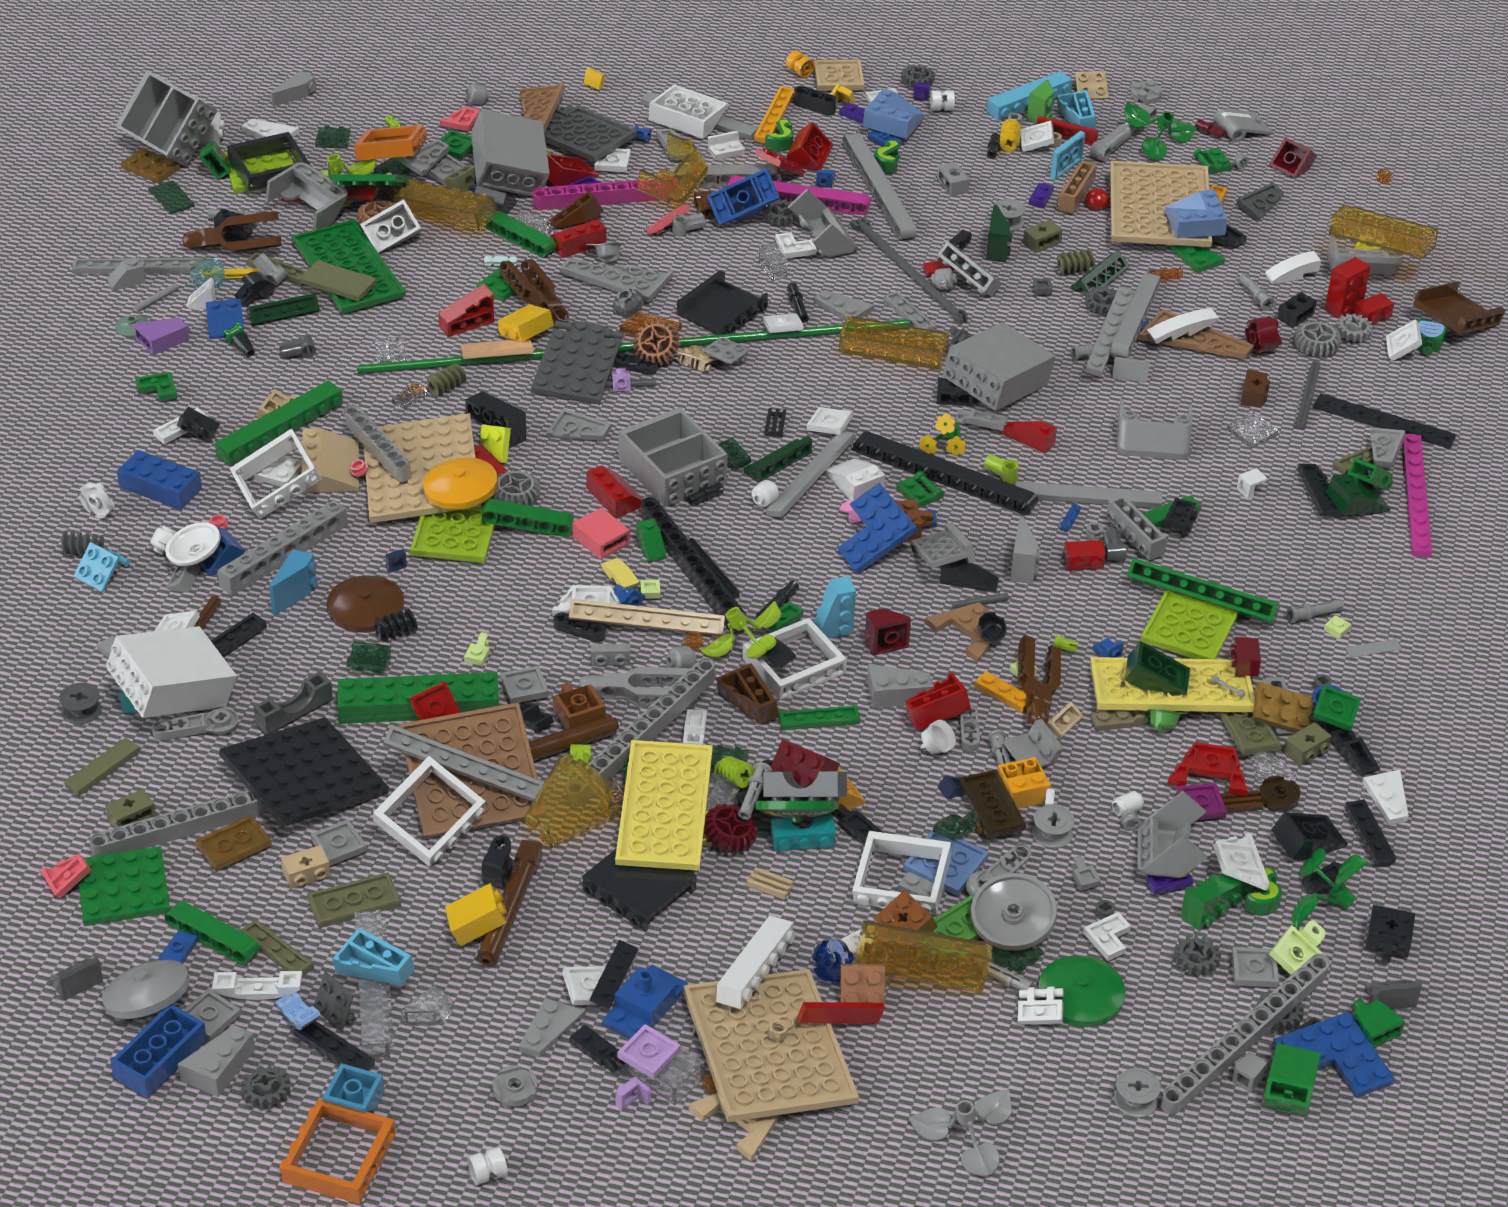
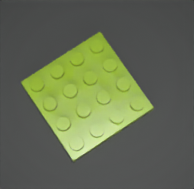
[224,149,294,194]
[410,507,495,563]
[1140,590,1238,660]

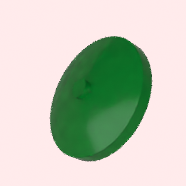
[1038,955,1125,1027]

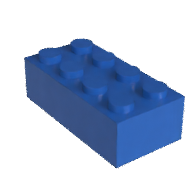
[117,450,202,510]
[110,1004,207,1098]

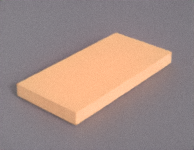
[460,338,534,359]

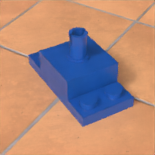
[707,168,780,226]
[602,964,688,1040]

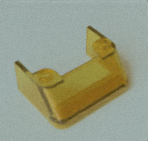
[637,133,708,207]

